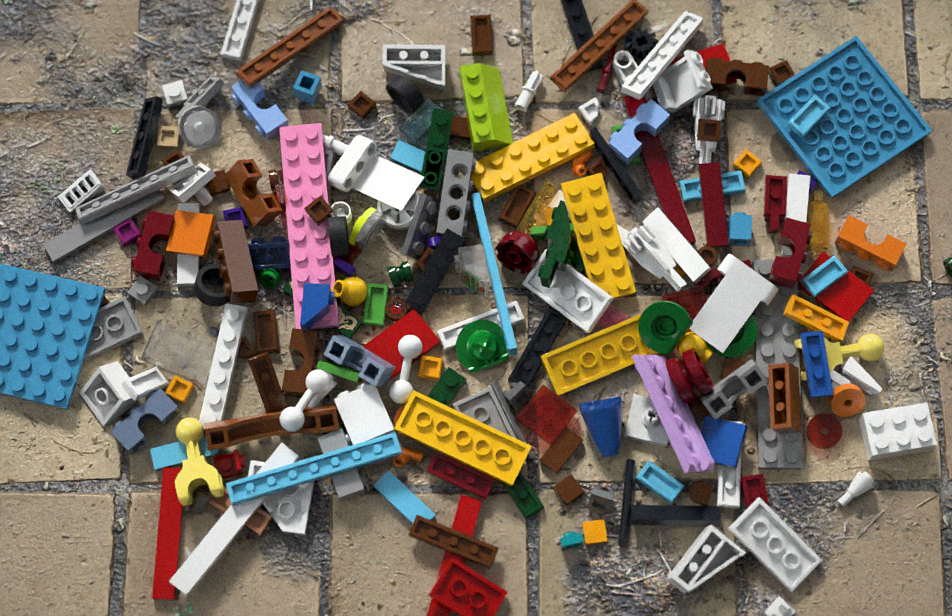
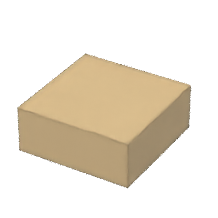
[156,126,180,150]

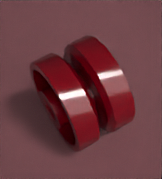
[665,348,714,404]

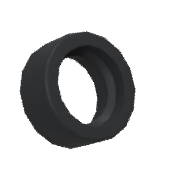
[386,75,425,114]
[328,216,350,257]
[193,265,229,306]

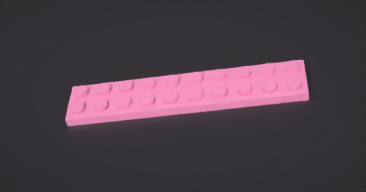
[279,123,339,330]

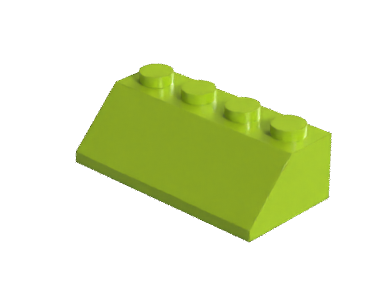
[459,63,514,152]

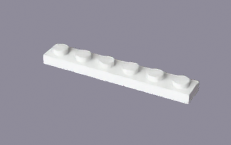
[622,11,703,100]
[199,304,248,431]

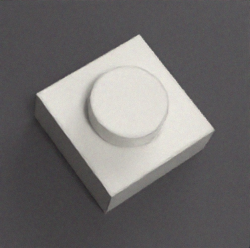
[162,80,188,107]

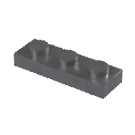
[401,194,440,261]

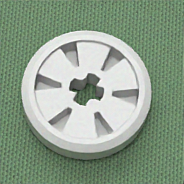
[377,190,420,230]

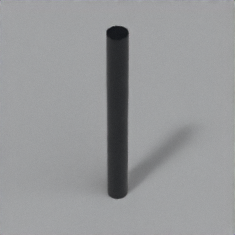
[618,459,635,547]

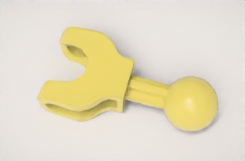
[794,334,884,381]
[175,418,224,506]

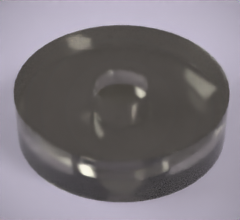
[770,132,798,163]

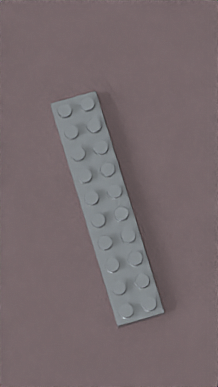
[753,259,803,470]

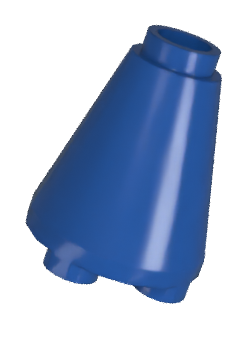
[579,396,623,458]

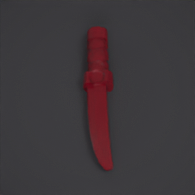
[597,44,617,94]

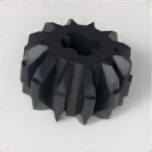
[624,27,659,62]

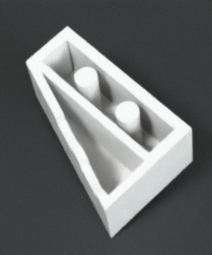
[382,44,446,91]
[666,525,746,593]

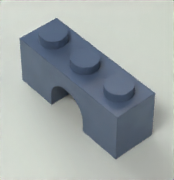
[324,335,395,387]
[111,388,181,455]

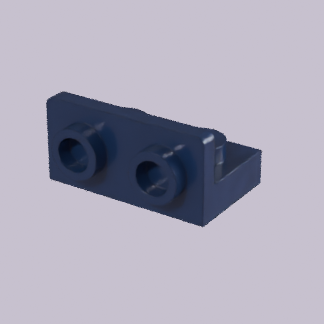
[248,237,291,270]

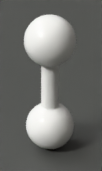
[389,335,422,404]
[280,369,330,432]

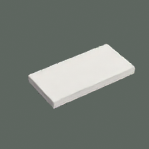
[522,249,614,333]
[728,497,822,592]

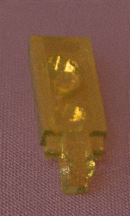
[517,180,557,233]
[806,191,829,250]

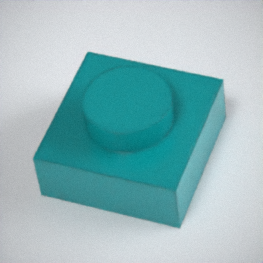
[559,531,584,550]

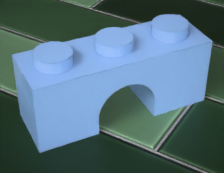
[231,80,289,141]
[608,99,670,165]

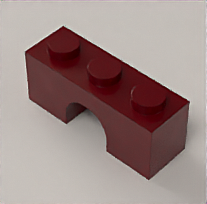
[131,211,174,281]
[768,217,813,289]

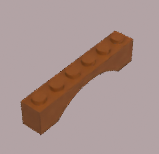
[204,403,339,450]

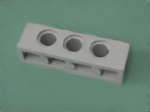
[435,149,476,236]

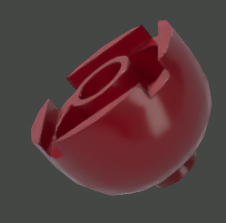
[495,231,538,274]

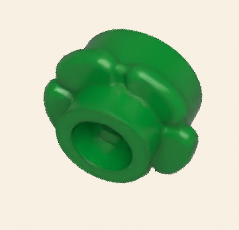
[260,268,281,288]

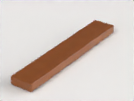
[550,0,649,93]
[236,6,344,89]

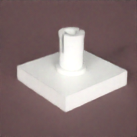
[169,163,216,206]
[624,394,669,447]

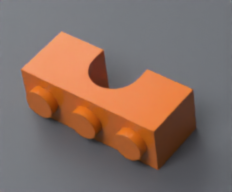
[835,215,907,271]

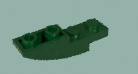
[419,108,454,192]
[538,200,571,288]

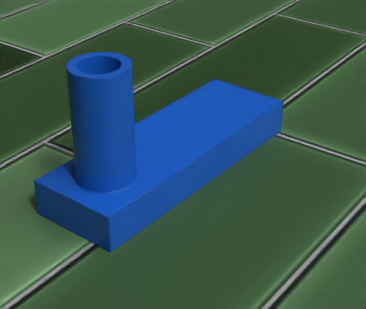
[800,331,833,399]

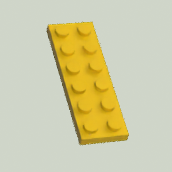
[470,113,595,203]
[561,173,636,300]
[540,314,659,396]
[394,390,532,487]

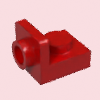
[213,449,246,479]

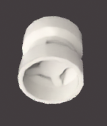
[331,201,352,226]

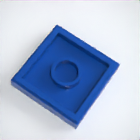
[701,416,748,468]

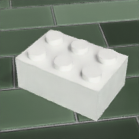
[858,403,937,461]

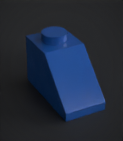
[300,283,335,331]

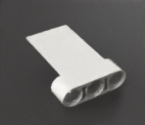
[328,135,425,211]
[689,254,779,353]

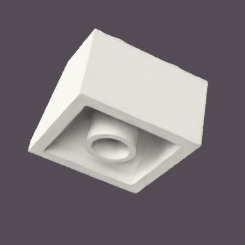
[79,361,137,426]

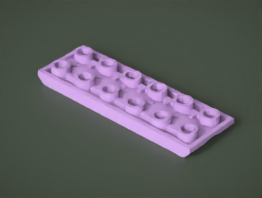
[632,354,714,474]

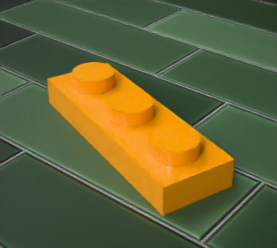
[783,294,849,343]

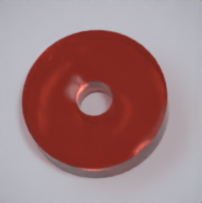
[806,413,842,449]

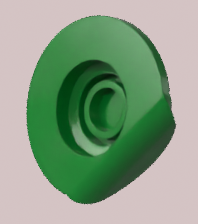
[638,301,693,354]
[706,314,757,357]
[456,320,508,372]

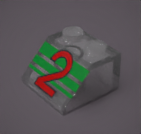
[454,244,489,298]

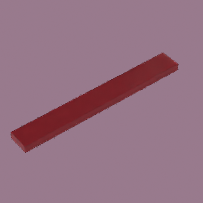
[622,95,696,245]

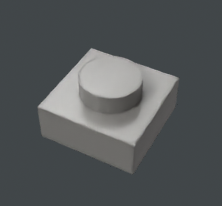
[127,276,158,306]

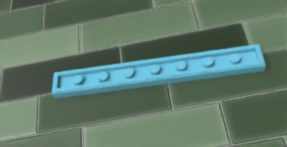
[471,193,517,357]
[226,432,402,506]

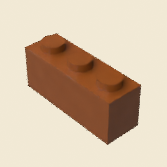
[768,362,801,434]

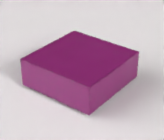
[113,218,142,247]

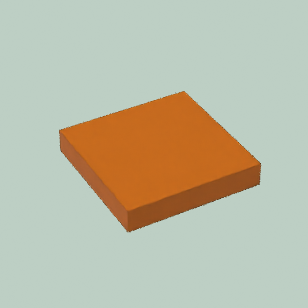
[166,210,216,257]

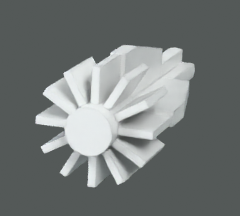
[693,95,725,164]
[623,224,687,292]

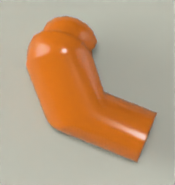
[572,150,594,177]
[392,447,424,467]

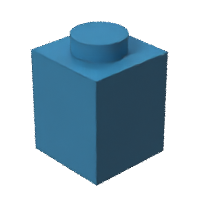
[293,70,322,105]
[728,212,752,246]

